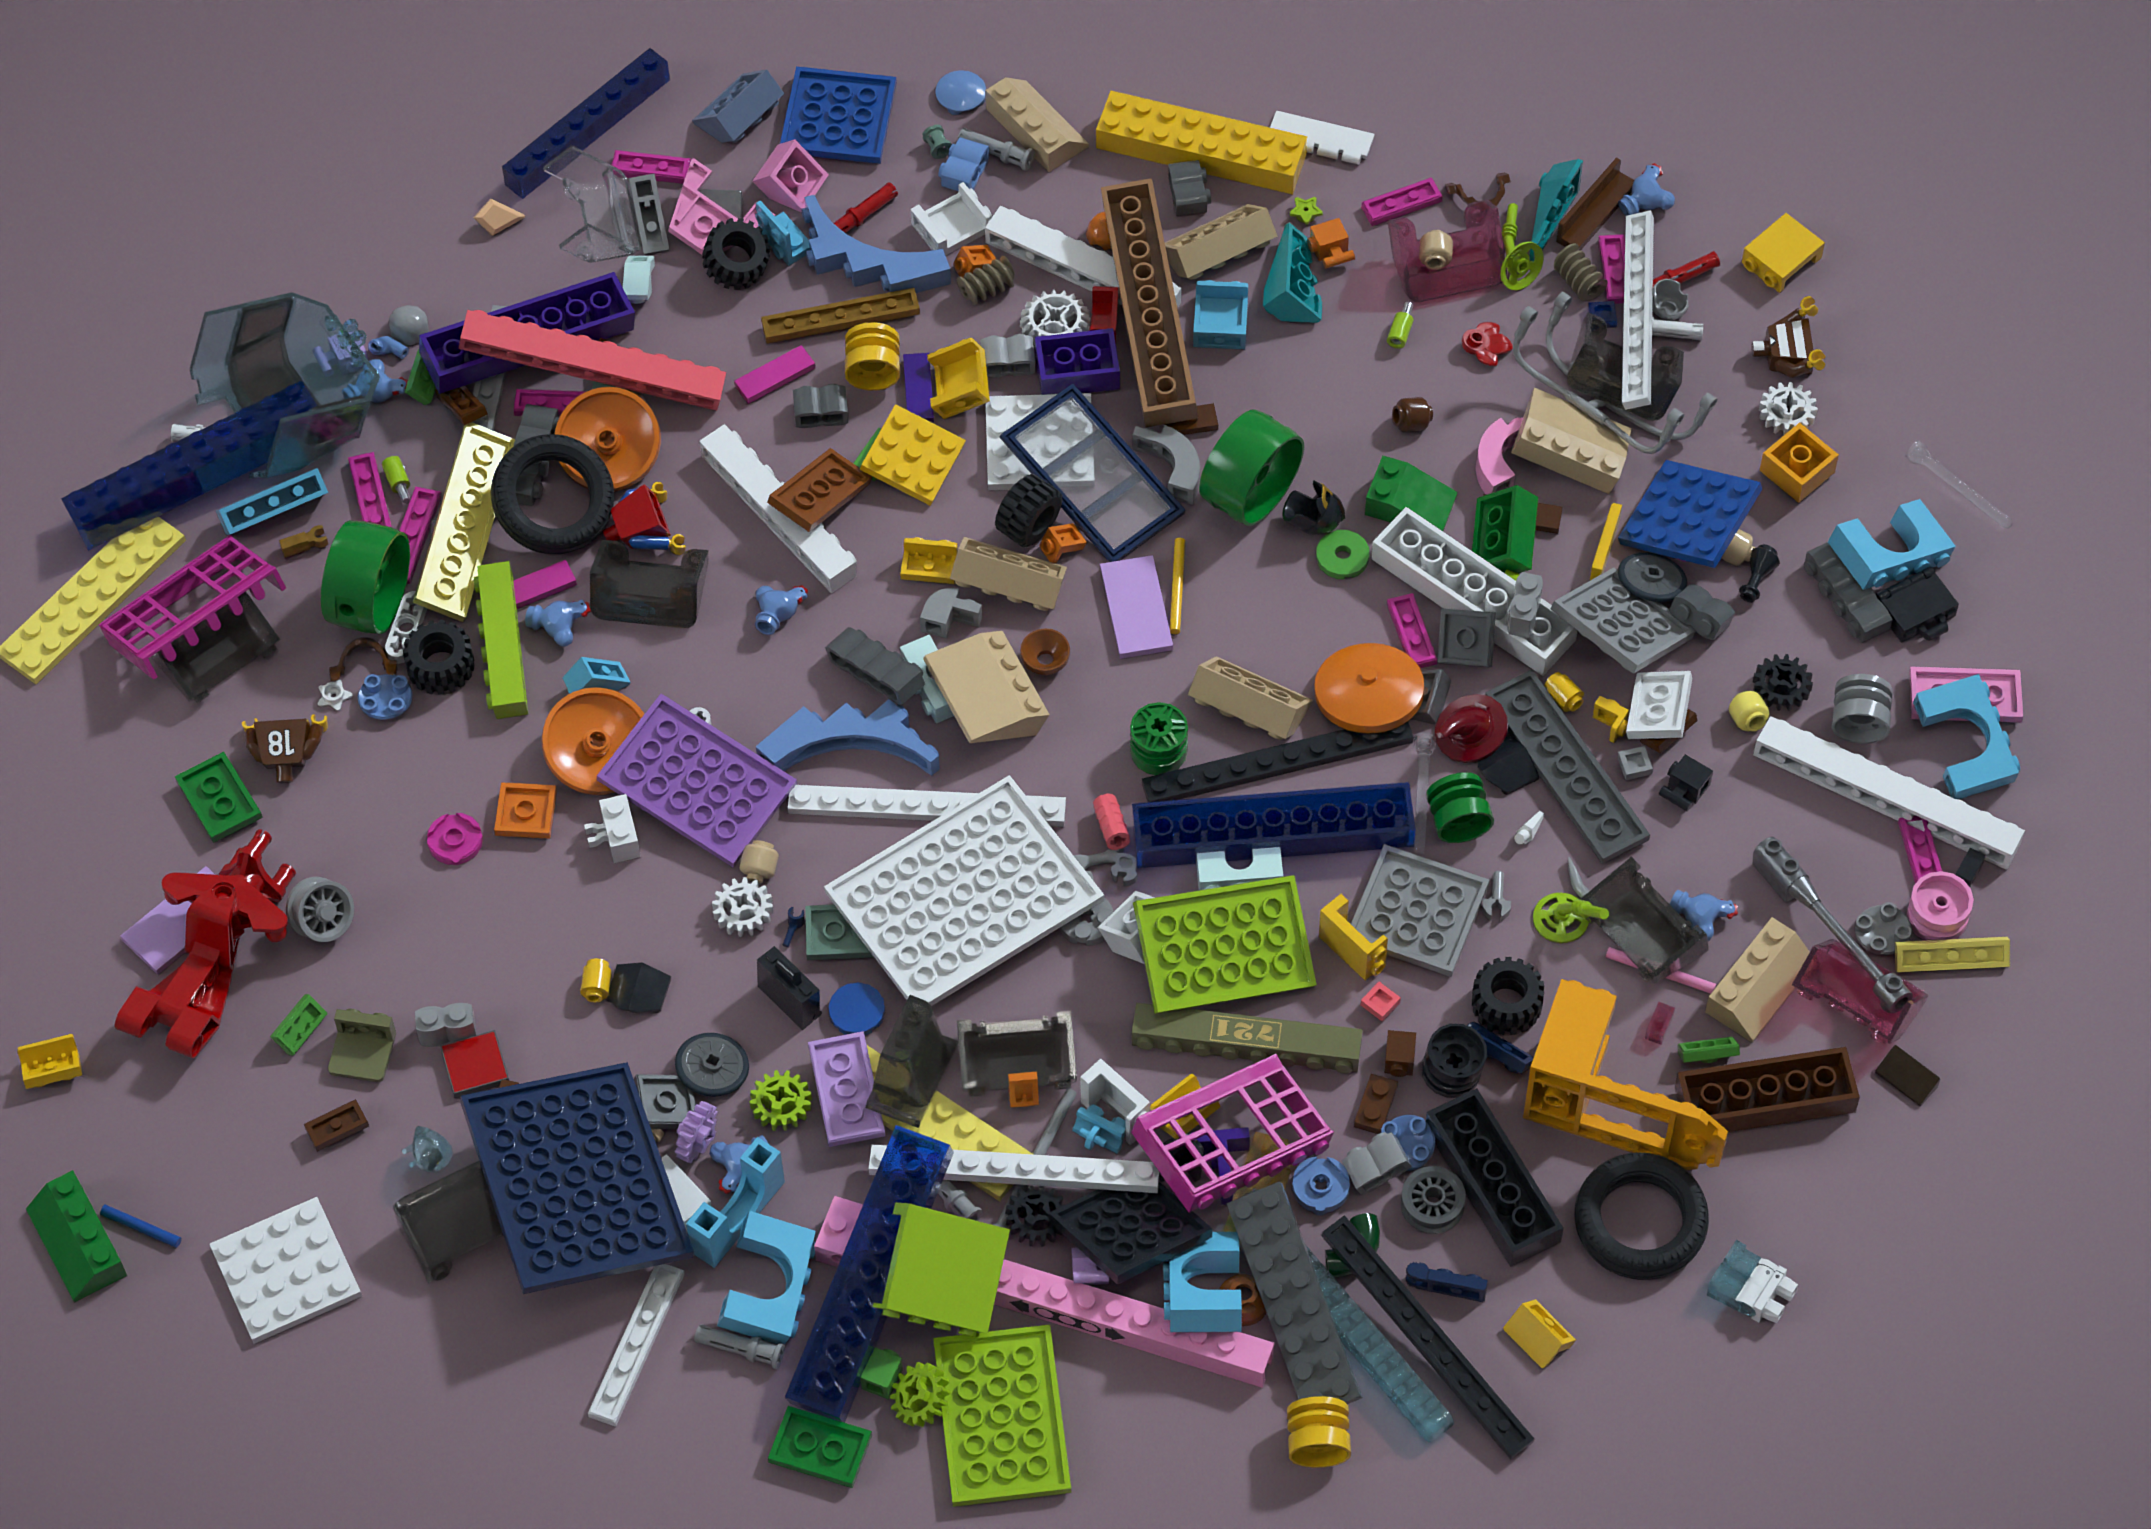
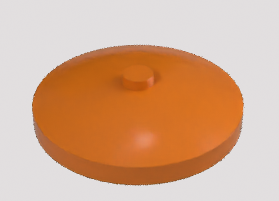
[555,387,661,492]
[1315,643,1424,733]
[541,687,644,795]

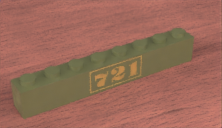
[1132,1002,1363,1073]

